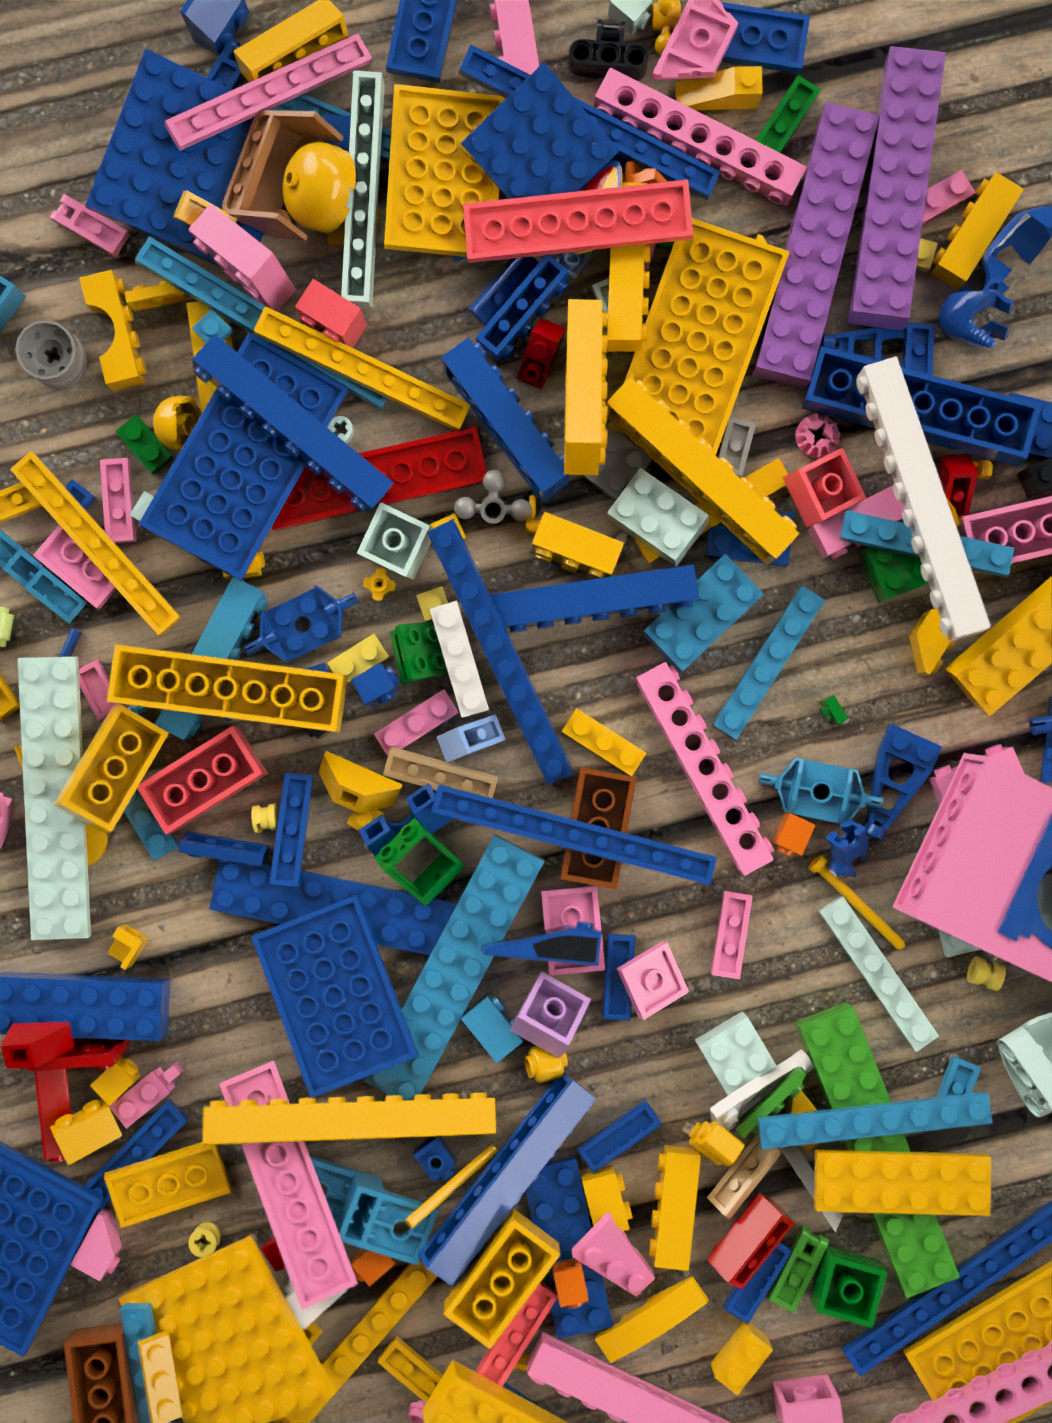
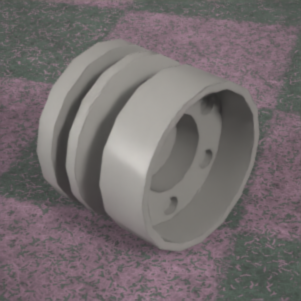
[15,320,88,389]

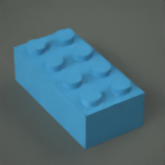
[641,554,764,673]

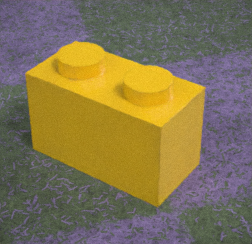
[50,1099,122,1165]
[581,1166,633,1231]
[711,1322,773,1396]

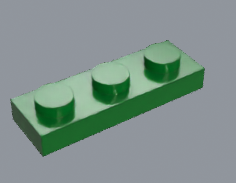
[755,75,821,153]

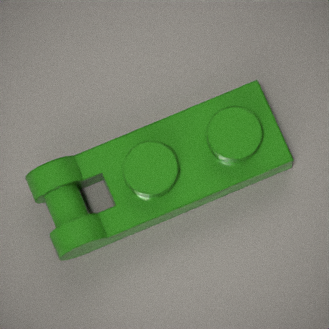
[767,1225,829,1313]

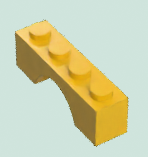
[80,270,147,391]

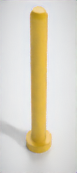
[808,855,905,950]

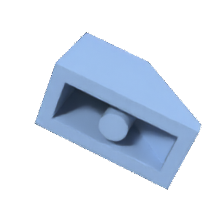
[437,714,506,763]

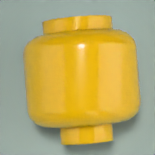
[524,1046,568,1083]

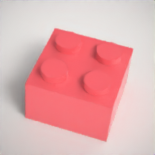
[295,279,367,348]
[783,447,866,527]

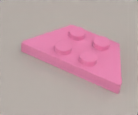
[653,0,738,80]

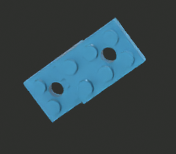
[309,1155,439,1266]

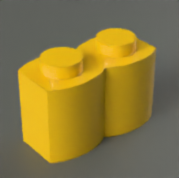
[689,1121,745,1167]

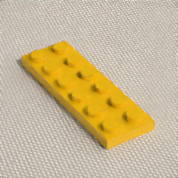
[814,1150,991,1216]

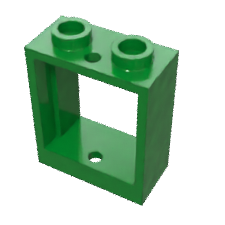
[374,817,465,906]

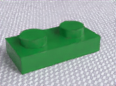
[115,414,174,475]

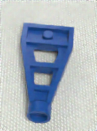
[819,322,935,375]
[864,724,942,841]

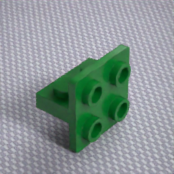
[389,621,447,685]

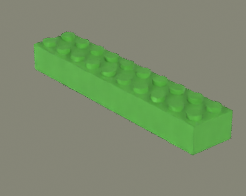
[795,1002,960,1298]

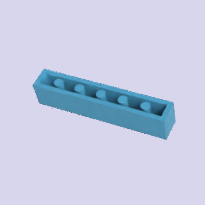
[155,577,268,741]

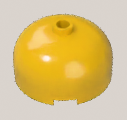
[282,142,356,233]

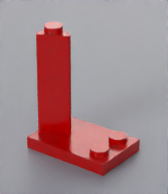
[27,1038,130,1162]

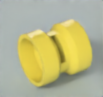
[967,956,1006,992]

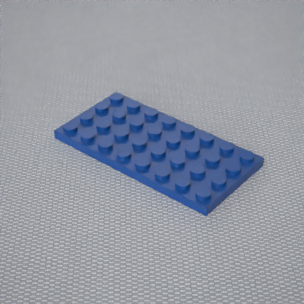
[138,332,349,582]

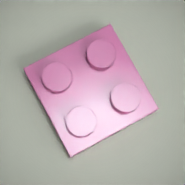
[617,941,689,1020]

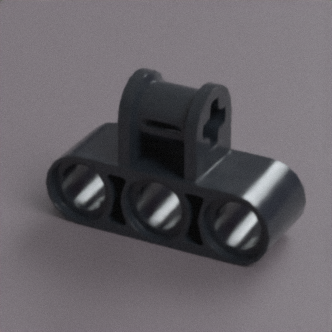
[568,19,649,81]

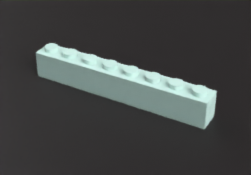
[341,71,385,309]

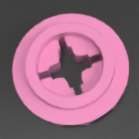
[795,413,841,458]

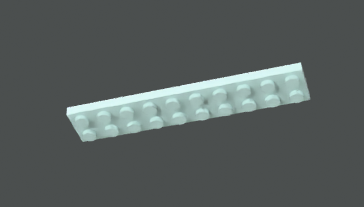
[18,656,91,940]

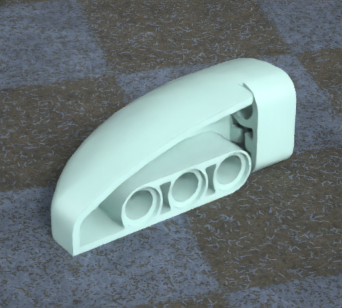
[998,1012,1052,1118]

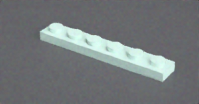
[818,896,939,1052]

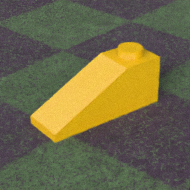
[675,66,763,111]

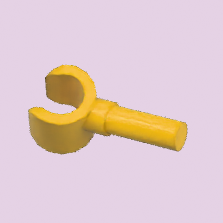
[972,460,993,479]
[525,495,541,535]

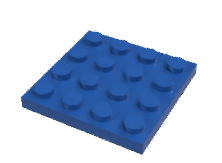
[461,62,619,199]

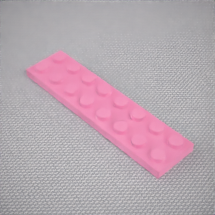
[219,1061,357,1310]

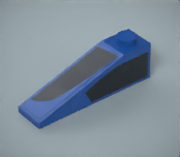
[481,921,602,966]

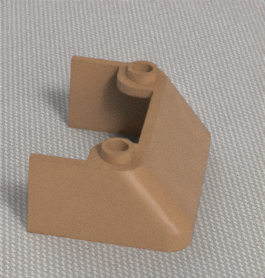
[222,110,344,241]

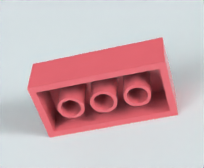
[137,726,268,834]

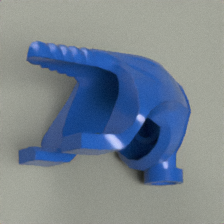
[938,287,1014,348]

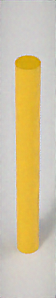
[405,1144,498,1229]

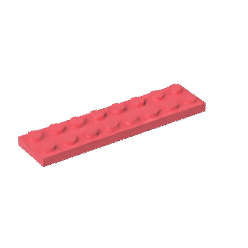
[463,180,693,263]

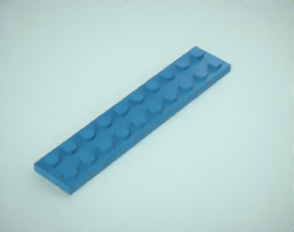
[364,833,544,1101]

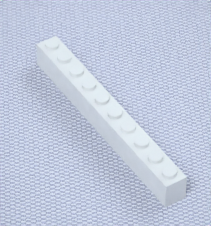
[857,356,991,642]

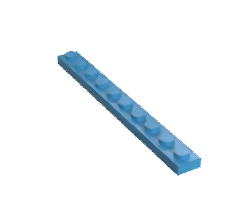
[135,236,388,410]

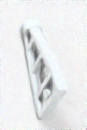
[710,1049,814,1131]

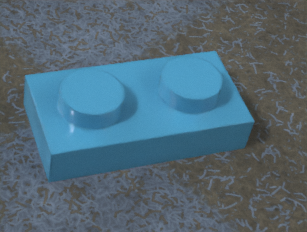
[935,1055,981,1097]

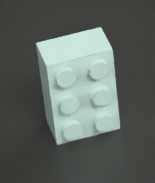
[607,468,709,567]

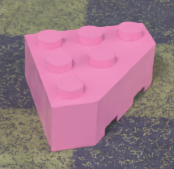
[188,204,296,312]

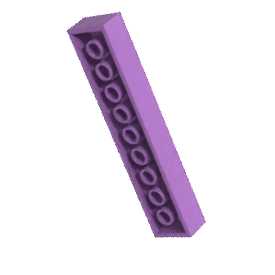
[847,46,946,331]
[751,102,880,390]

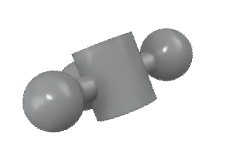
[454,470,532,524]

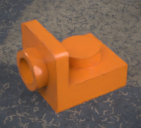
[623,160,667,184]

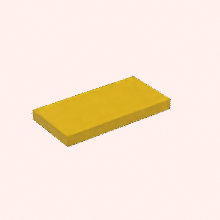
[104,1142,232,1228]

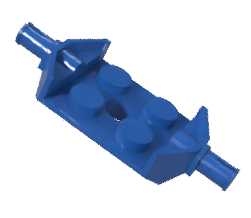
[244,585,359,663]

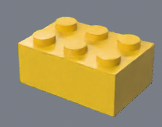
[532,512,624,580]

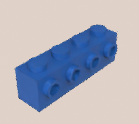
[476,255,569,365]

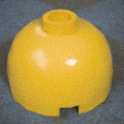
[152,396,201,451]

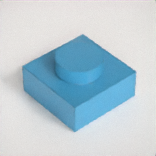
[192,309,234,343]

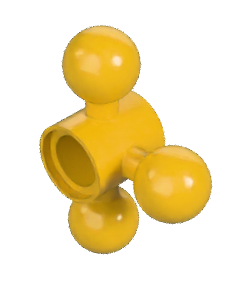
[651,0,681,55]

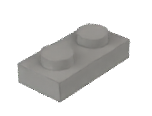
[718,416,756,478]

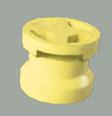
[251,803,279,833]
[188,1222,221,1258]

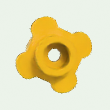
[363,568,396,601]

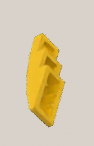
[595,1276,709,1363]

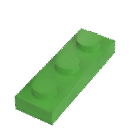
[735,1066,806,1138]

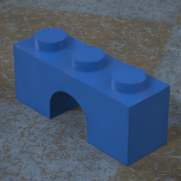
[359,783,453,856]

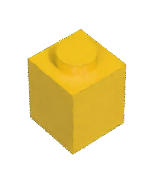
[90,1056,141,1106]

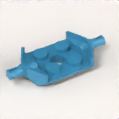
[758,757,884,824]

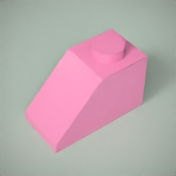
[70,1205,122,1281]

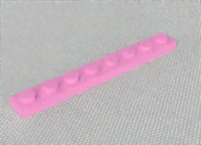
[165,34,372,151]

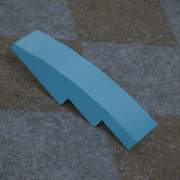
[0,529,88,624]

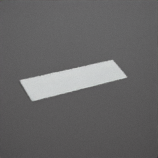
[780,1146,843,1232]

